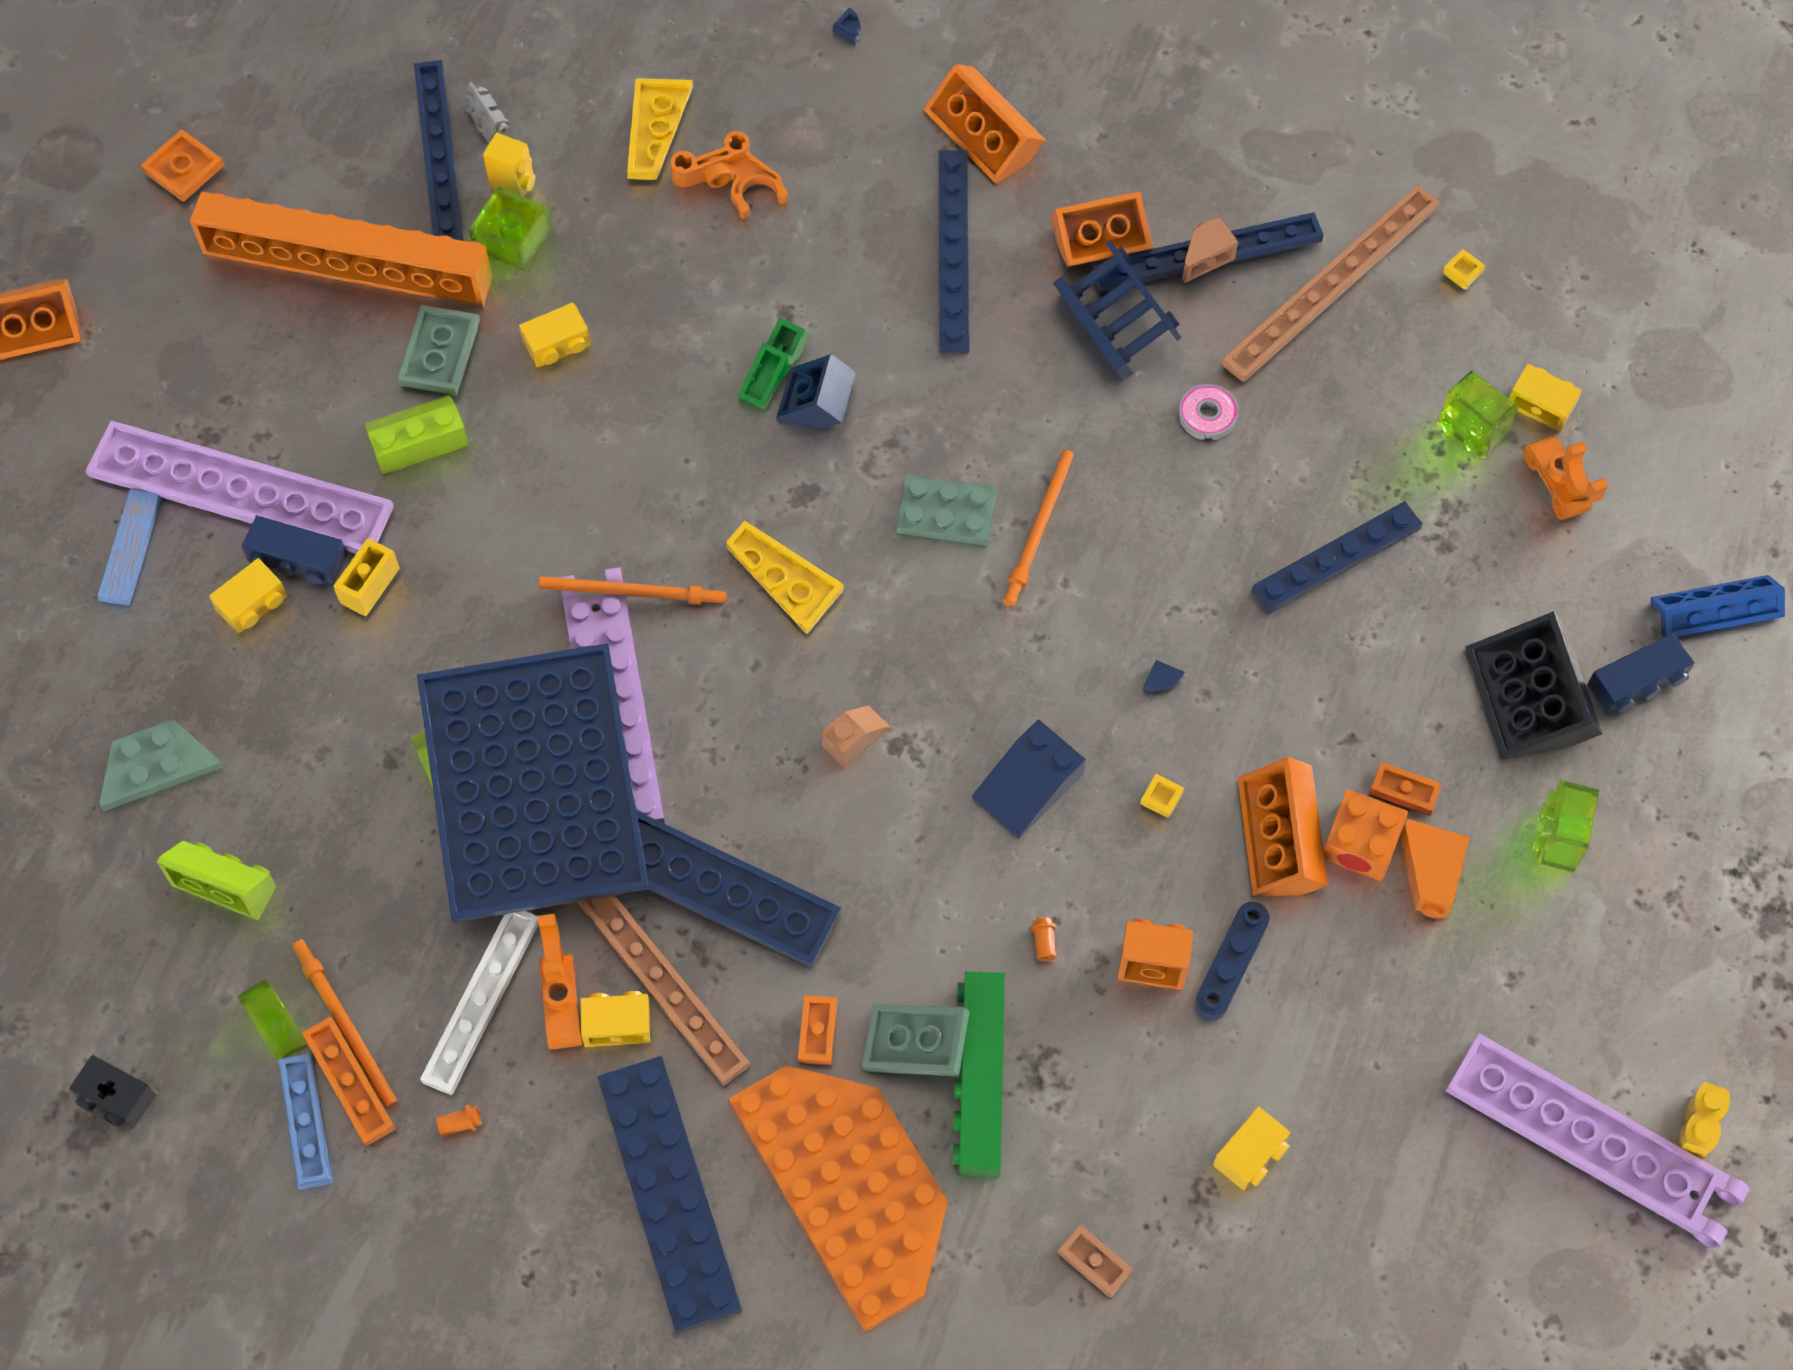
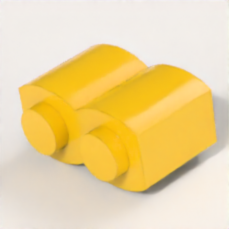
[1675,1082,1730,1160]

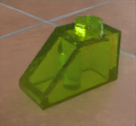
[237,978,307,1061]

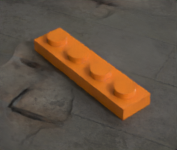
[302,1016,396,1146]

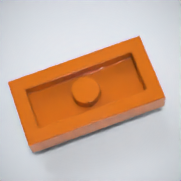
[1369,762,1442,816]
[798,995,837,1065]

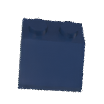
[776,354,856,429]

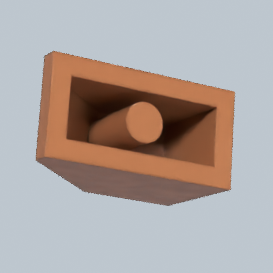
[1182,217,1238,283]
[821,705,890,768]

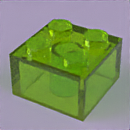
[469,186,553,271]
[1437,370,1518,460]
[1533,780,1599,872]

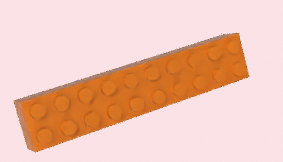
[190,192,493,307]

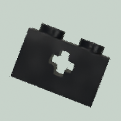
[69,1054,156,1129]

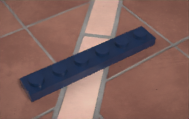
[1252,501,1422,614]

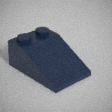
[972,719,1086,838]

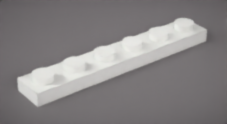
[420,911,538,1096]

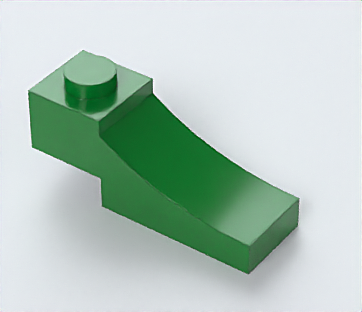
[737,317,810,410]

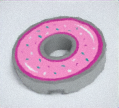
[1178,384,1239,440]

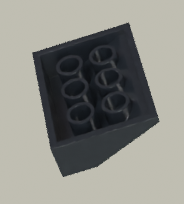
[1465,611,1603,760]

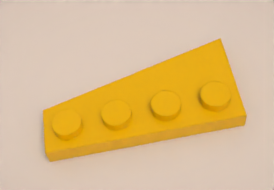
[627,78,693,180]
[726,520,844,635]

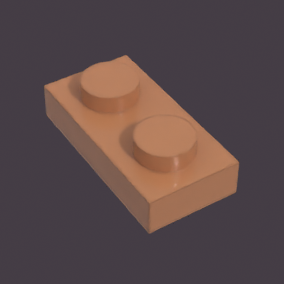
[1058,1224,1134,1299]

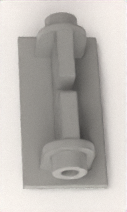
[463,82,509,143]

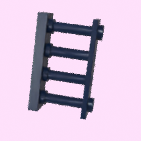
[1053,240,1182,380]

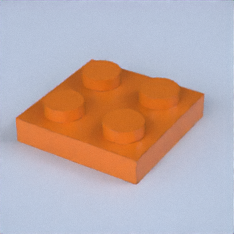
[140,129,225,202]

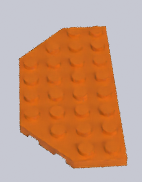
[728,1065,948,1333]

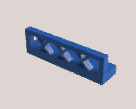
[1651,575,1785,637]

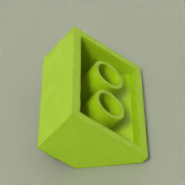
[364,395,469,475]
[157,841,277,920]

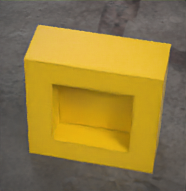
[1442,249,1486,290]
[1140,774,1184,819]

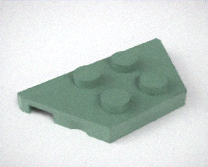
[99,719,223,811]

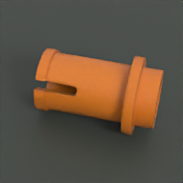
[1030,917,1058,961]
[436,1104,482,1138]

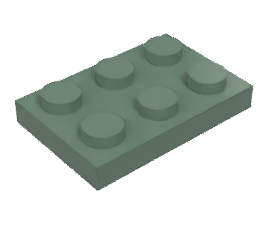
[397,305,480,396]
[897,475,996,546]
[862,1004,970,1076]

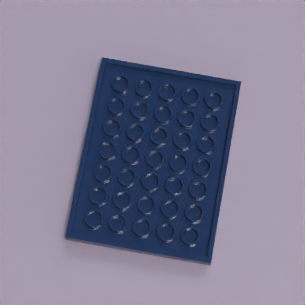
[417,643,649,923]

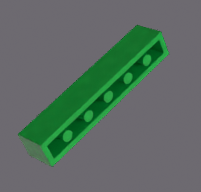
[952,971,1005,1177]

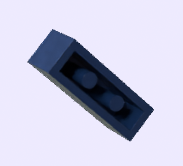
[242,515,347,585]
[1587,633,1695,715]

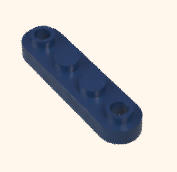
[1195,902,1270,1020]

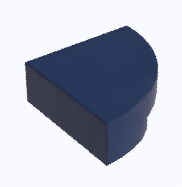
[833,7,861,45]
[1143,660,1185,693]

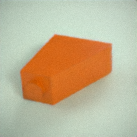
[1400,819,1470,918]

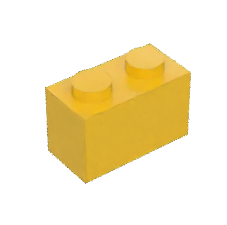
[483,133,535,200]
[519,302,591,368]
[1506,364,1582,432]
[333,538,400,617]
[209,558,287,634]
[581,991,651,1047]
[1213,1106,1291,1192]

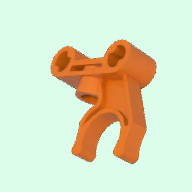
[670,131,788,219]
[1523,436,1608,521]
[538,914,583,1050]

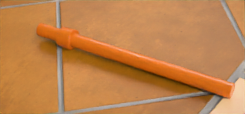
[1003,450,1074,607]
[538,576,727,605]
[292,939,398,1109]

